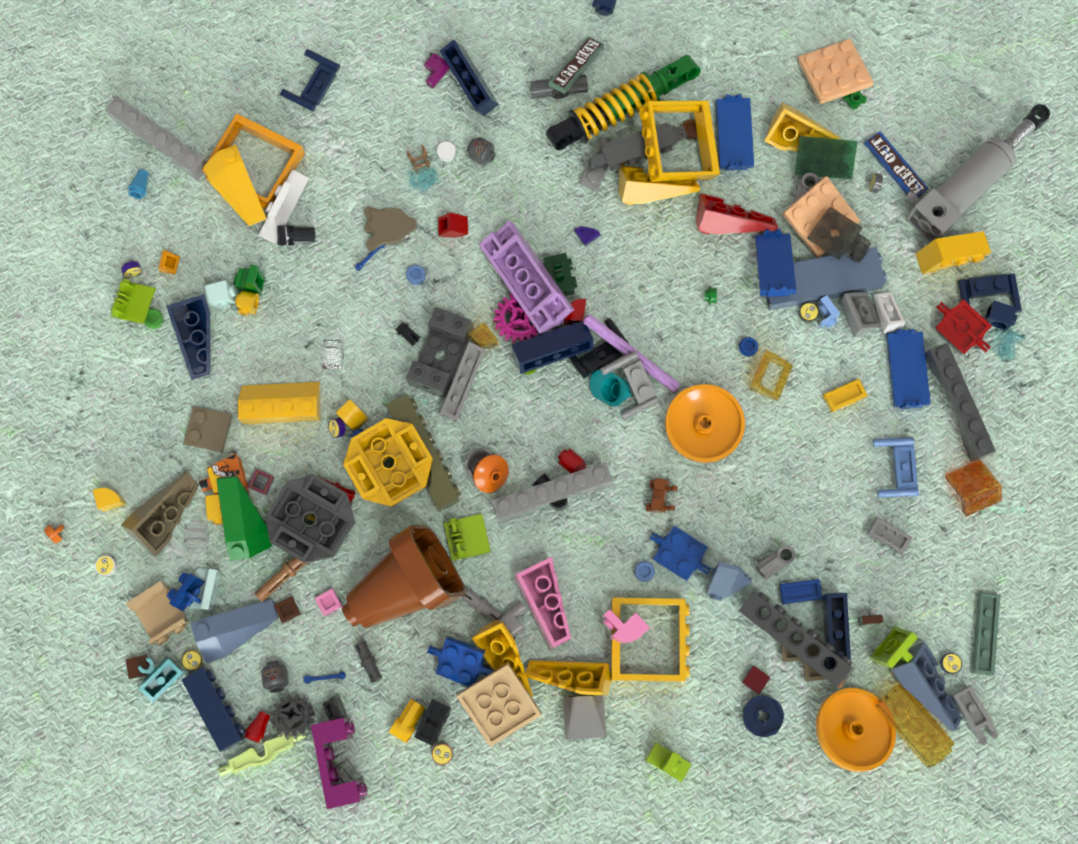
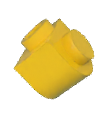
[236,290,259,316]

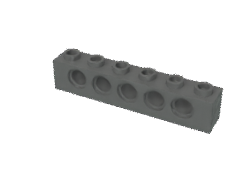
[739,591,856,688]

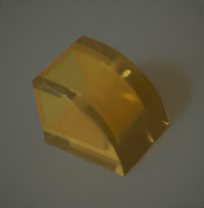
[469,323,499,349]

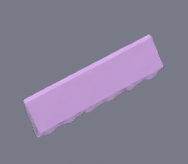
[479,221,574,333]

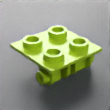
[110,279,156,324]
[443,514,491,561]

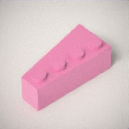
[514,557,571,650]

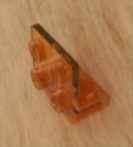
[945,460,1002,517]

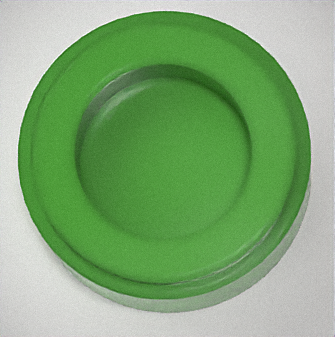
[144,309,164,329]

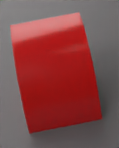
[438,212,468,238]
[564,299,586,325]

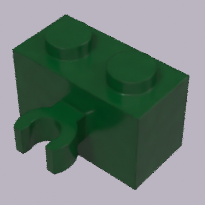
[543,253,577,296]

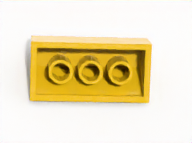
[238,382,321,424]

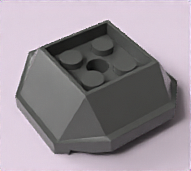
[265,473,355,564]

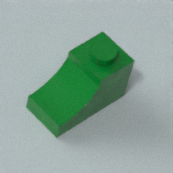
[234,265,265,296]

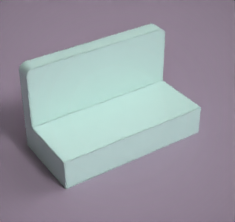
[190,568,221,612]

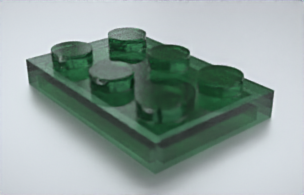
[794,136,857,179]

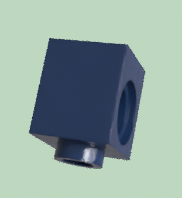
[985,300,1018,331]

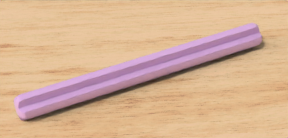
[583,314,680,392]

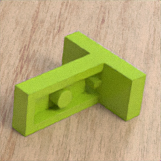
[645,742,692,782]

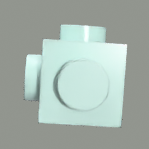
[205,280,238,308]

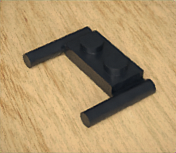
[569,318,629,378]

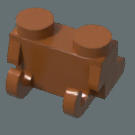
[646,478,678,513]

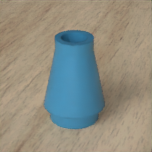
[128,169,149,199]

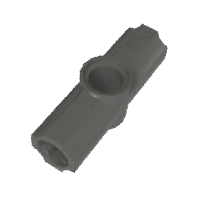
[530,75,588,99]

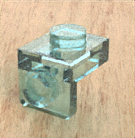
[998,331,1025,362]

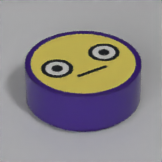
[121,261,142,278]
[328,418,346,438]

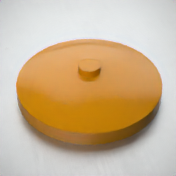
[665,384,745,463]
[816,688,896,772]

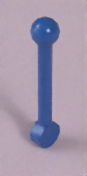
[355,245,385,271]
[304,671,346,684]

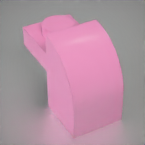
[602,609,650,643]

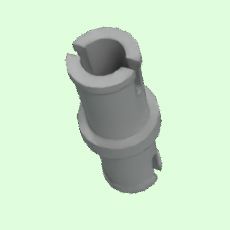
[462,589,502,622]

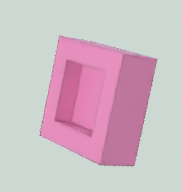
[315,589,342,616]

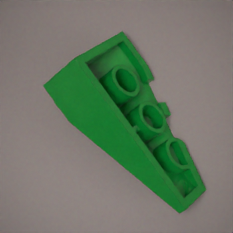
[217,475,272,561]

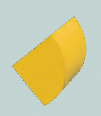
[336,399,368,430]
[93,488,126,512]

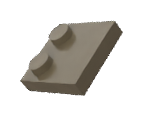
[183,406,232,453]

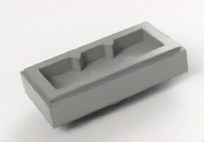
[866,517,913,555]

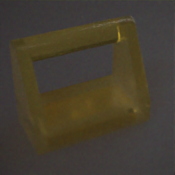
[749,350,793,401]

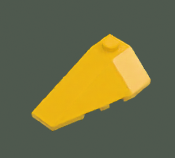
[764,102,850,160]

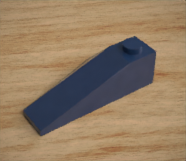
[166,294,210,380]

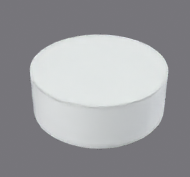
[437,141,456,162]

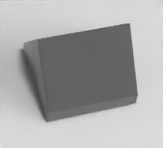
[323,696,347,721]

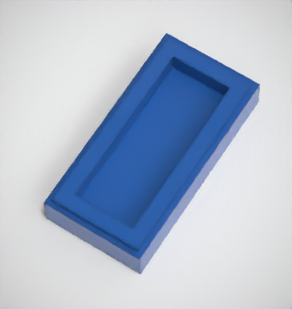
[779,579,823,605]

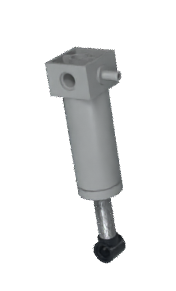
[906,104,1050,243]

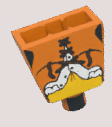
[199,454,250,495]

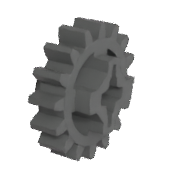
[269,694,315,740]

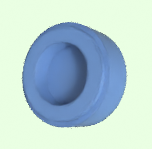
[406,265,426,285]
[634,561,655,582]

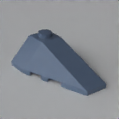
[706,562,753,601]
[190,599,278,663]
[892,641,962,732]

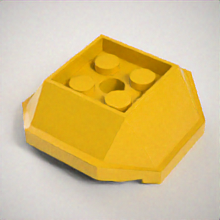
[343,418,433,507]

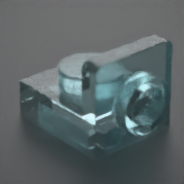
[408,168,439,193]

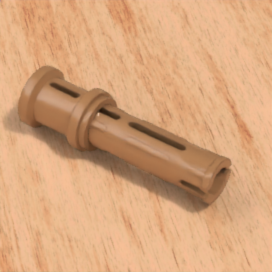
[254,557,309,602]

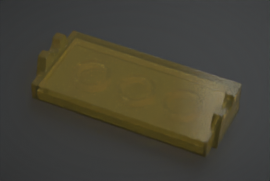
[875,683,955,768]

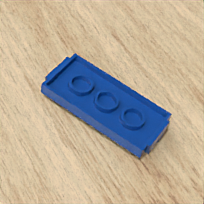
[716,94,754,171]
[755,228,796,297]
[886,329,931,409]

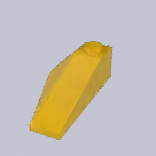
[203,145,266,226]
[619,165,700,205]
[472,620,533,697]
[526,660,611,696]

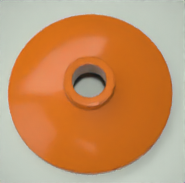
[473,454,509,493]

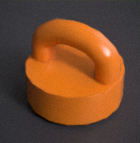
[43,524,64,544]

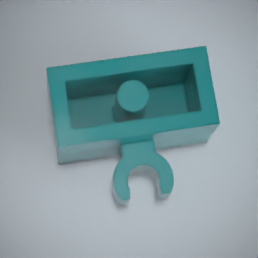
[137,655,183,703]

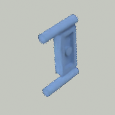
[873,437,919,498]

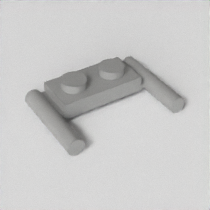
[600,351,659,420]

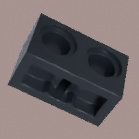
[414,699,452,746]

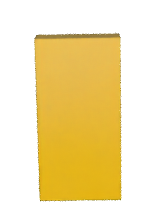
[823,379,868,413]

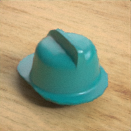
[589,370,632,407]

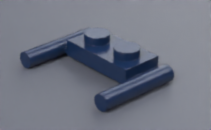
[280,49,340,112]
[958,273,1022,313]

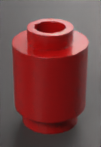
[558,448,587,474]

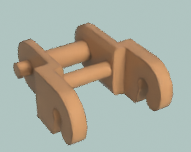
[406,145,431,172]

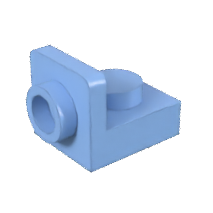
[818,295,840,329]

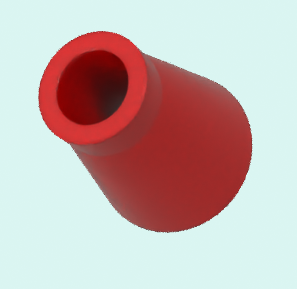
[244,711,270,744]

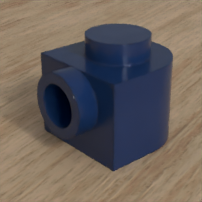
[592,0,617,16]

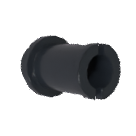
[396,322,421,346]

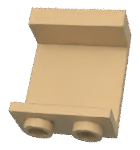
[126,581,190,646]

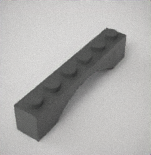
[925,342,996,462]

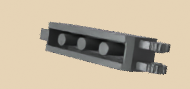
[587,123,687,172]

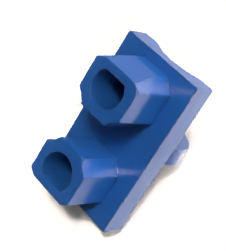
[166,572,204,612]

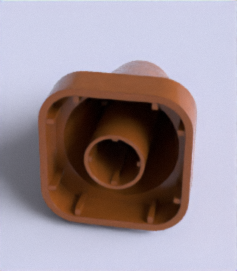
[342,525,466,628]

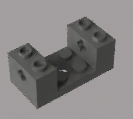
[406,307,473,398]

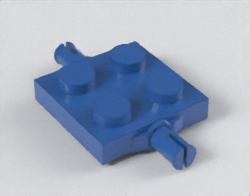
[649,526,712,581]
[427,636,494,687]

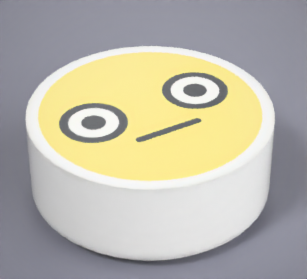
[95,556,117,576]

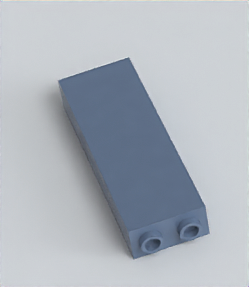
[765,247,887,311]

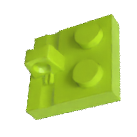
[869,627,918,668]

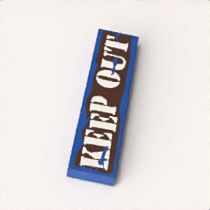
[864,131,928,197]

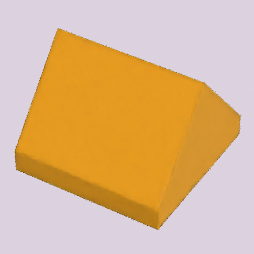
[158,250,180,275]

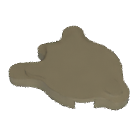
[364,206,417,251]

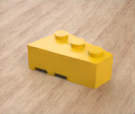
[915,231,991,275]

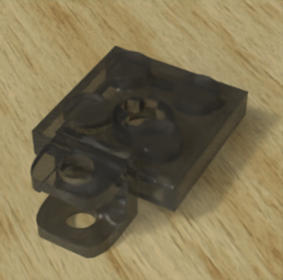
[807,207,871,262]

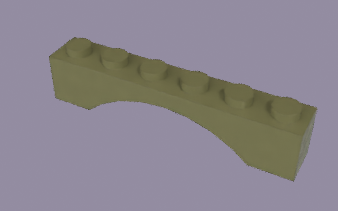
[386,394,461,512]

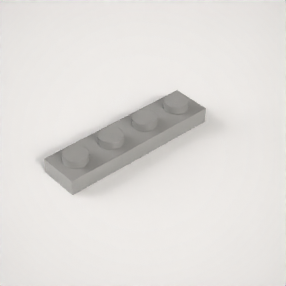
[438,341,486,421]

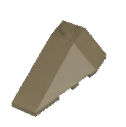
[121,472,199,556]

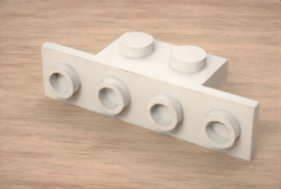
[258,169,309,245]

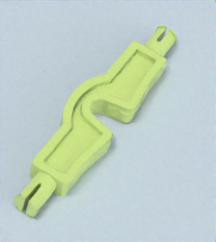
[218,732,306,777]

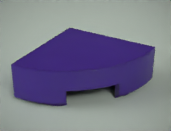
[574,226,600,246]

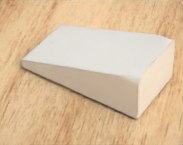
[873,292,905,333]

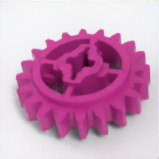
[494,294,543,344]

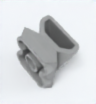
[563,695,607,740]

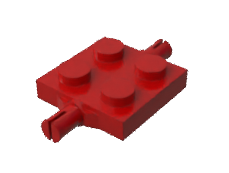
[935,300,992,355]

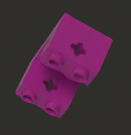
[311,718,368,809]

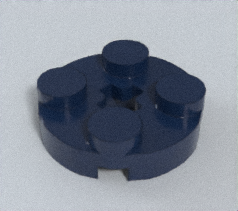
[742,695,784,737]

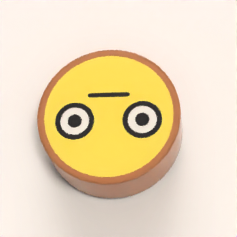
[432,744,453,765]

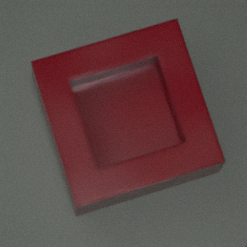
[741,666,771,695]

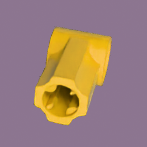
[389,699,426,743]

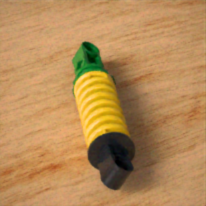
[546,55,701,150]

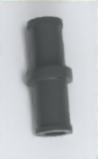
[354,641,383,683]

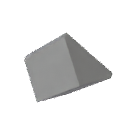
[839,292,881,337]

